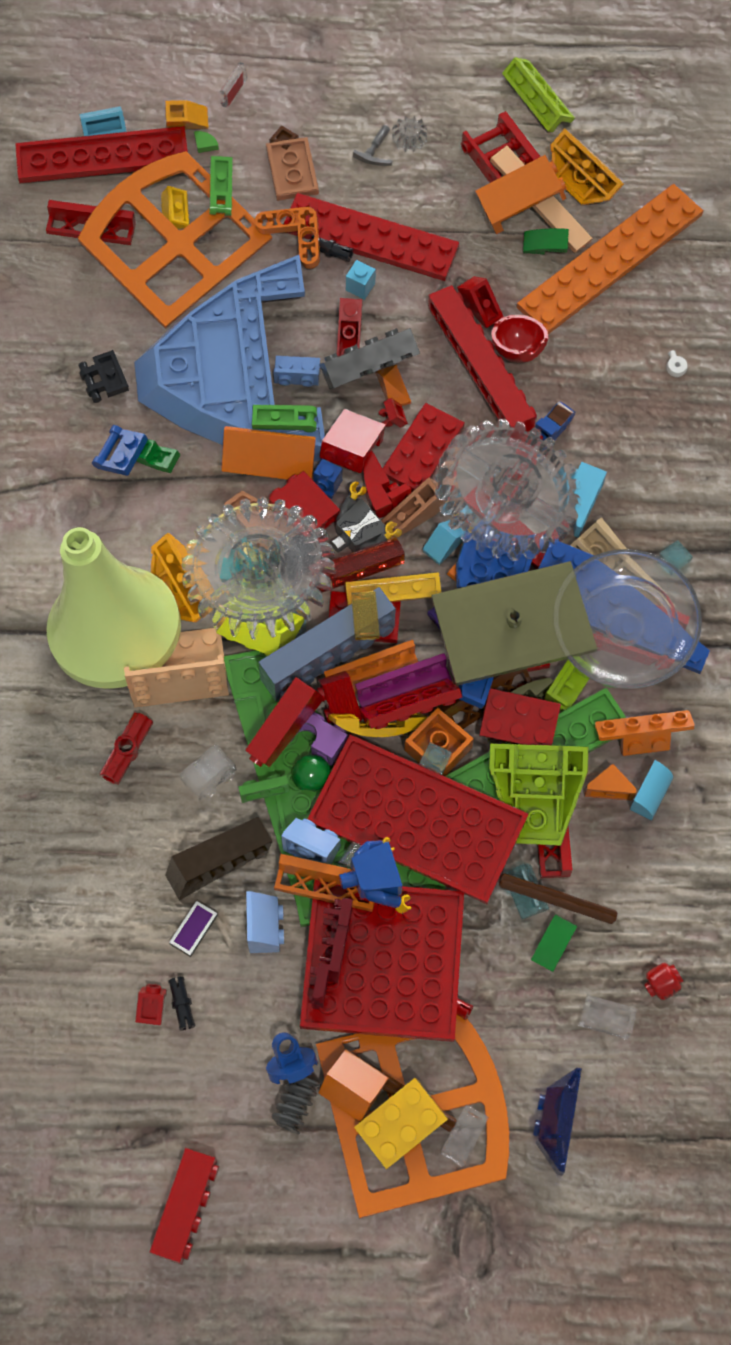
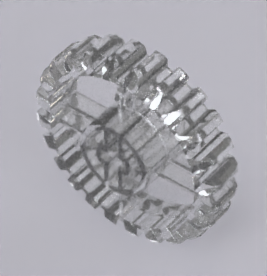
[435,419,582,561]

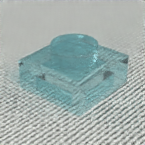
[659,540,693,573]
[419,742,452,775]

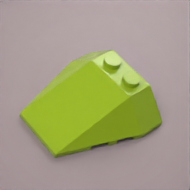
[489,744,589,845]

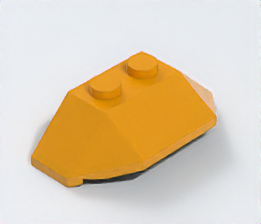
[550,128,624,205]
[151,533,215,623]

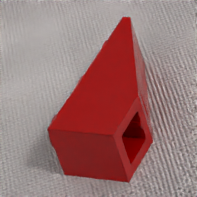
[337,298,363,357]

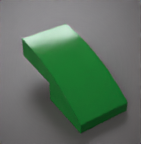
[523,228,569,255]
[136,439,180,473]
[531,914,577,972]

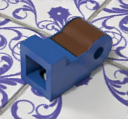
[534,401,576,446]

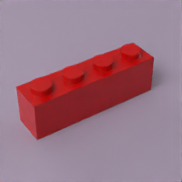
[149,1148,219,1265]

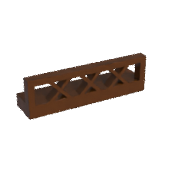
[436,669,532,729]

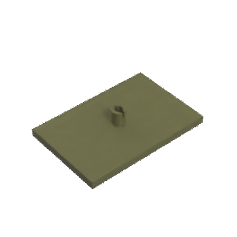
[432,561,597,686]

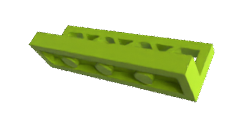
[502,57,575,132]

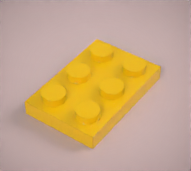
[354,1077,448,1170]

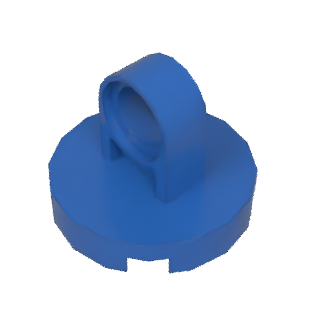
[266,1032,318,1084]

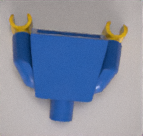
[339,837,411,913]

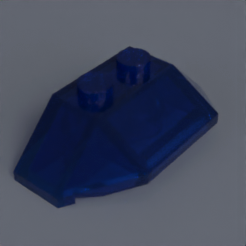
[533,1068,582,1176]

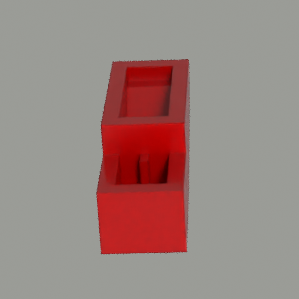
[363,451,392,519]

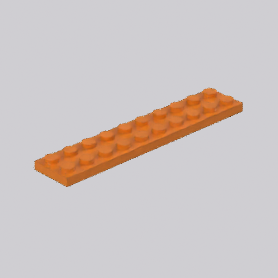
[517,183,704,334]

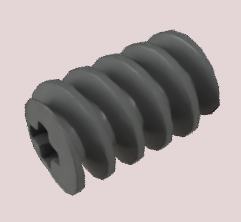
[271,1077,321,1135]

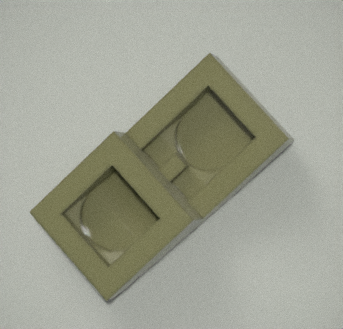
[511,678,554,699]

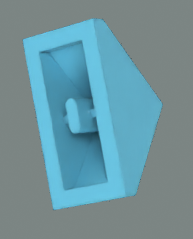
[422,519,468,565]

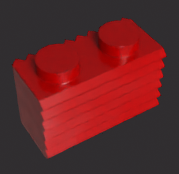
[316,671,362,725]

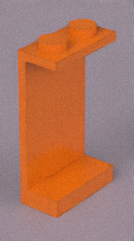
[475,155,567,234]

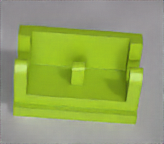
[545,657,591,712]

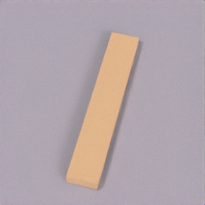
[490,146,592,254]

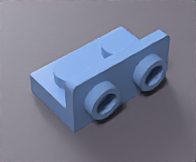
[274,356,320,387]

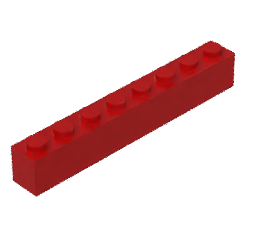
[428,285,537,439]

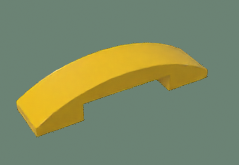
[328,712,428,737]

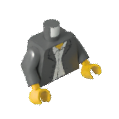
[331,481,402,555]

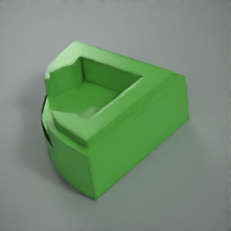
[194,131,219,153]

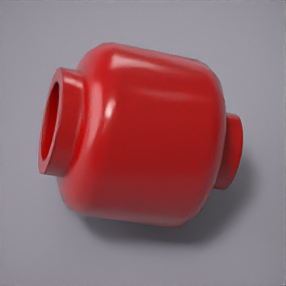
[644,962,684,1001]

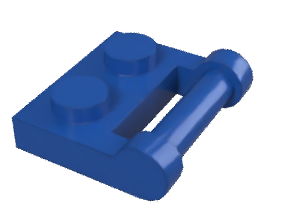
[92,425,148,476]

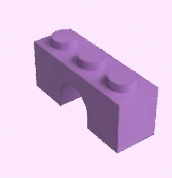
[291,712,348,766]

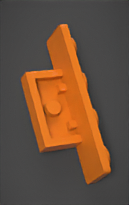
[595,710,695,756]

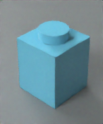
[346,260,376,300]

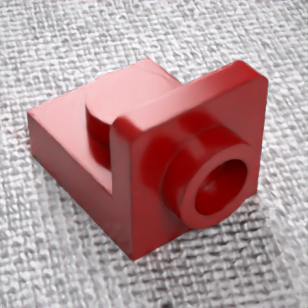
[135,984,167,1026]

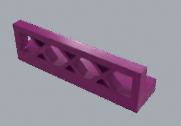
[355,653,452,708]

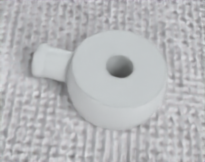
[667,350,688,377]

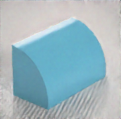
[79,106,127,136]
[630,760,673,821]

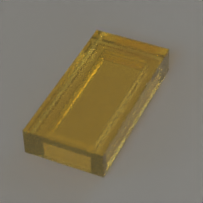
[351,591,380,641]

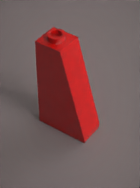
[245,677,325,767]

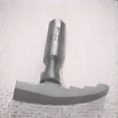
[353,125,393,166]

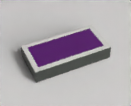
[169,901,218,957]

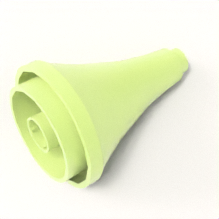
[47,527,181,689]

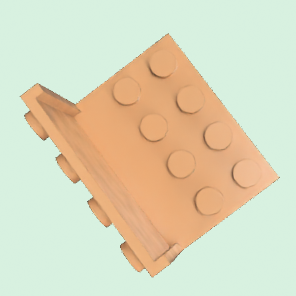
[124,627,229,708]

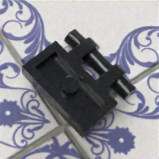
[78,350,129,403]

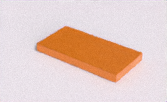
[222,426,316,480]

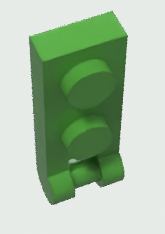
[209,156,233,216]
[252,405,317,432]

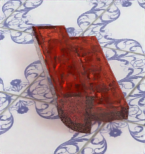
[307,537,405,596]

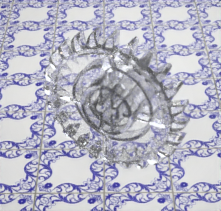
[182,497,336,639]

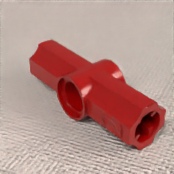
[100,712,153,785]

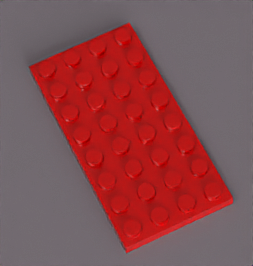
[308,735,529,904]

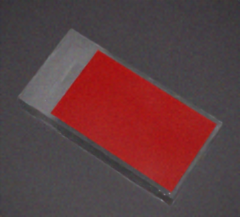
[220,62,248,108]

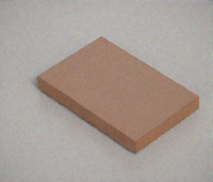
[266,137,319,201]

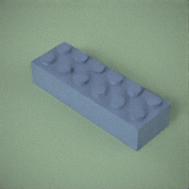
[259,587,396,702]

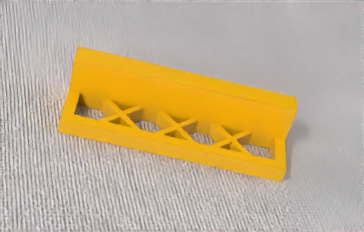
[345,572,441,606]

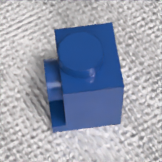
[313,459,343,499]

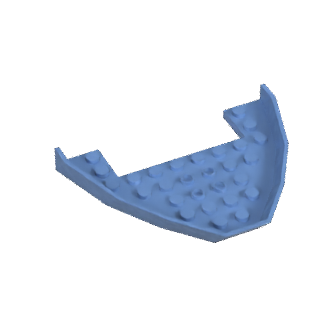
[134,255,325,461]

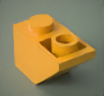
[165,100,208,129]

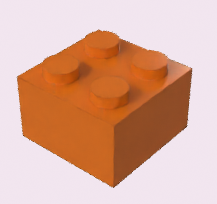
[404,708,474,776]

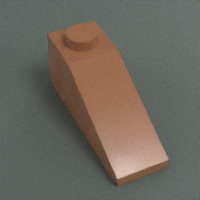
[381,478,452,541]

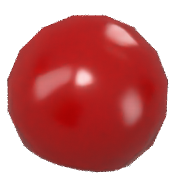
[491,315,549,363]

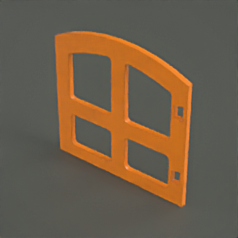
[78,151,273,329]
[316,1015,509,1219]

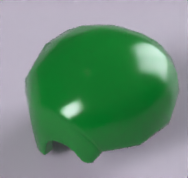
[291,754,331,792]

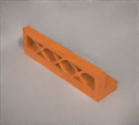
[324,640,419,693]
[274,854,375,912]

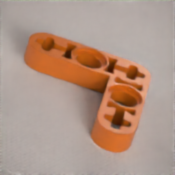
[254,207,320,269]

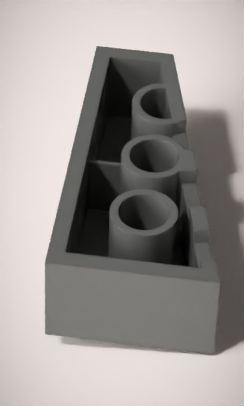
[320,328,420,389]

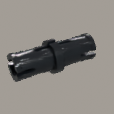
[309,235,354,262]
[168,977,195,1031]

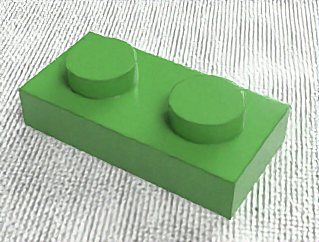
[238,774,289,803]

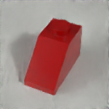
[457,276,504,328]

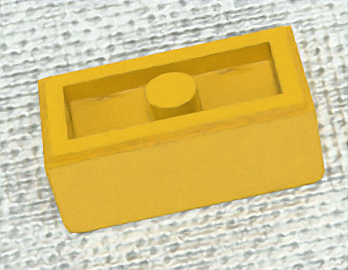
[161,186,189,229]

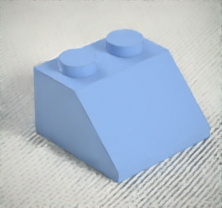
[281,818,341,865]
[246,891,284,953]

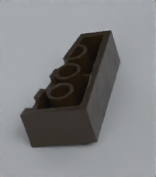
[165,817,273,900]

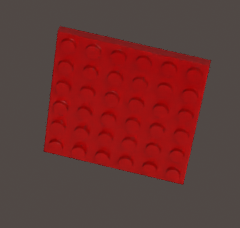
[300,879,464,1042]

